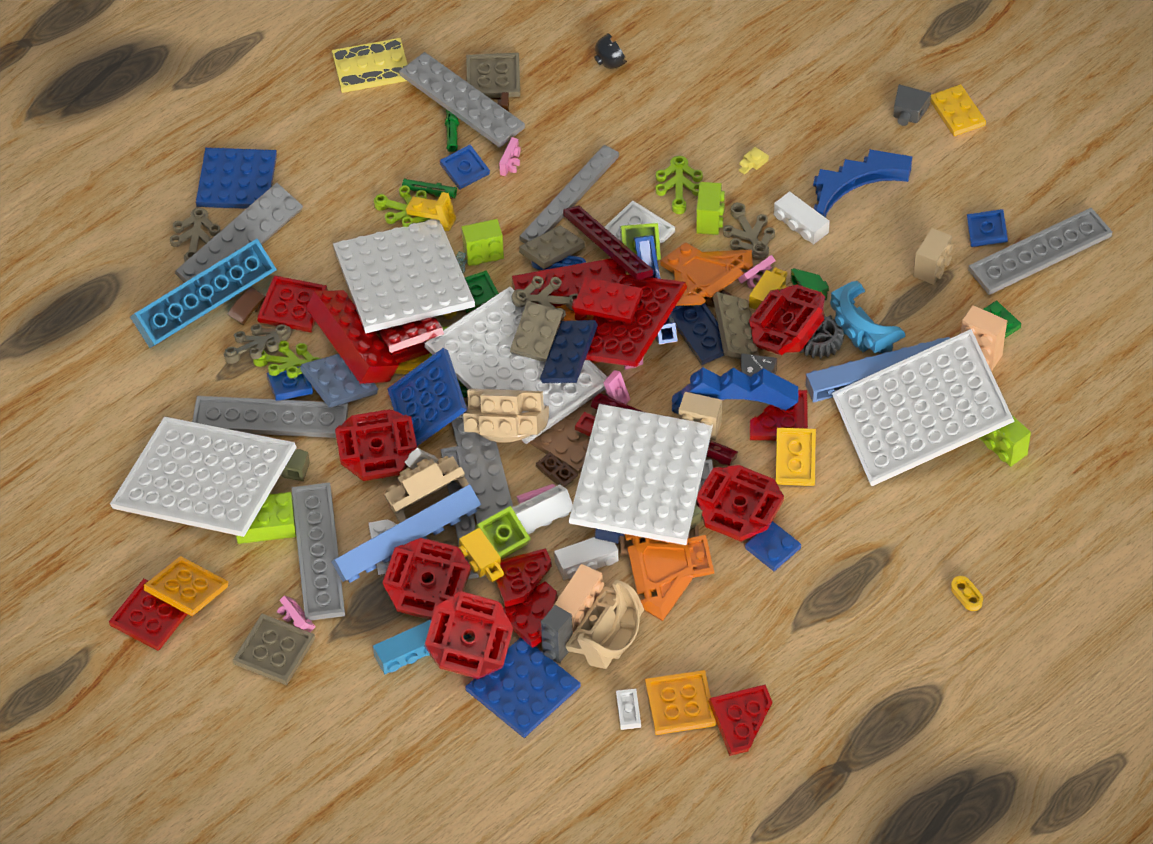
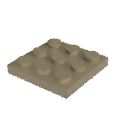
[466,53,520,98]
[233,614,315,685]

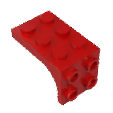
[572,277,643,323]

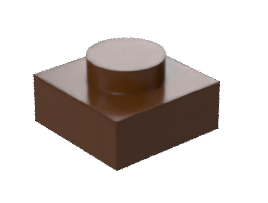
[498,92,509,112]

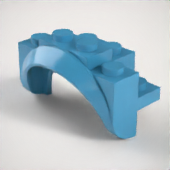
[830,281,905,354]

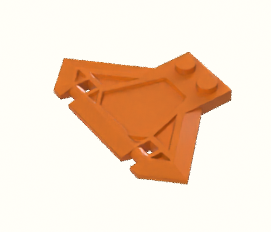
[660,242,753,306]
[625,534,714,621]

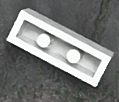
[774,191,830,245]
[512,485,573,534]
[554,537,619,580]

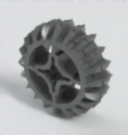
[800,314,844,359]

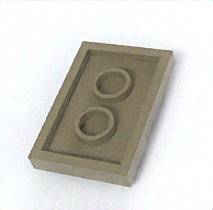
[519,225,585,269]
[510,301,563,363]

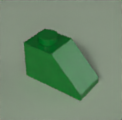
[790,268,829,300]

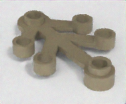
[723,202,775,259]
[170,208,220,263]
[511,276,578,321]
[224,324,291,364]

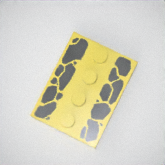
[332,38,408,93]

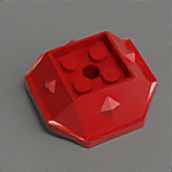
[749,285,825,356]
[335,409,417,481]
[696,465,784,542]
[383,538,471,620]
[424,591,513,679]

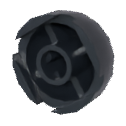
[594,33,627,69]

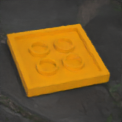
[144,556,228,616]
[645,670,716,735]

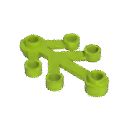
[656,156,703,214]
[374,185,430,227]
[253,341,321,378]

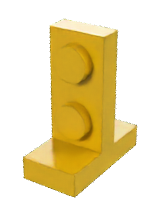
[406,192,456,231]

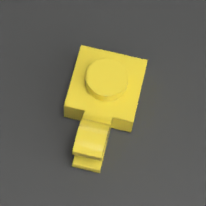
[739,147,769,174]

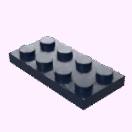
[671,303,725,365]
[540,320,598,383]

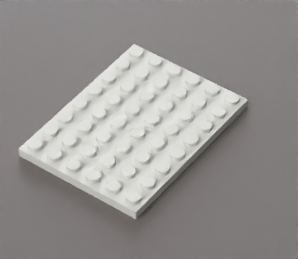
[333,219,475,333]
[425,287,607,444]
[832,329,1015,486]
[569,404,713,545]
[110,417,297,537]

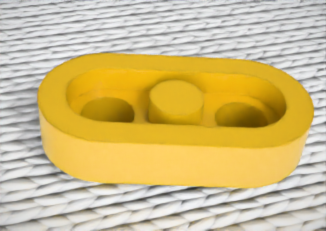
[951,576,983,611]

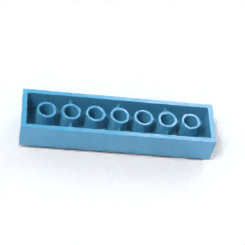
[130,239,277,348]

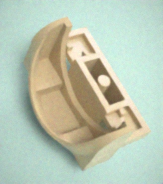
[463,388,549,442]
[385,456,469,523]
[565,580,644,669]

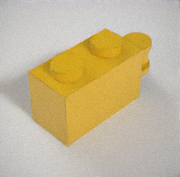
[749,267,788,310]
[459,528,504,582]

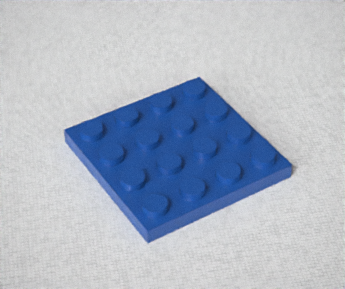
[196,147,277,209]
[387,348,467,446]
[466,637,581,738]

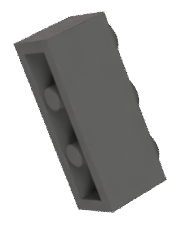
[541,605,573,664]

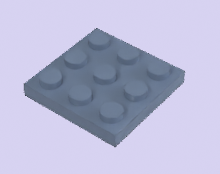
[300,354,378,408]

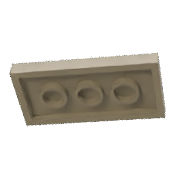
[713,292,759,359]

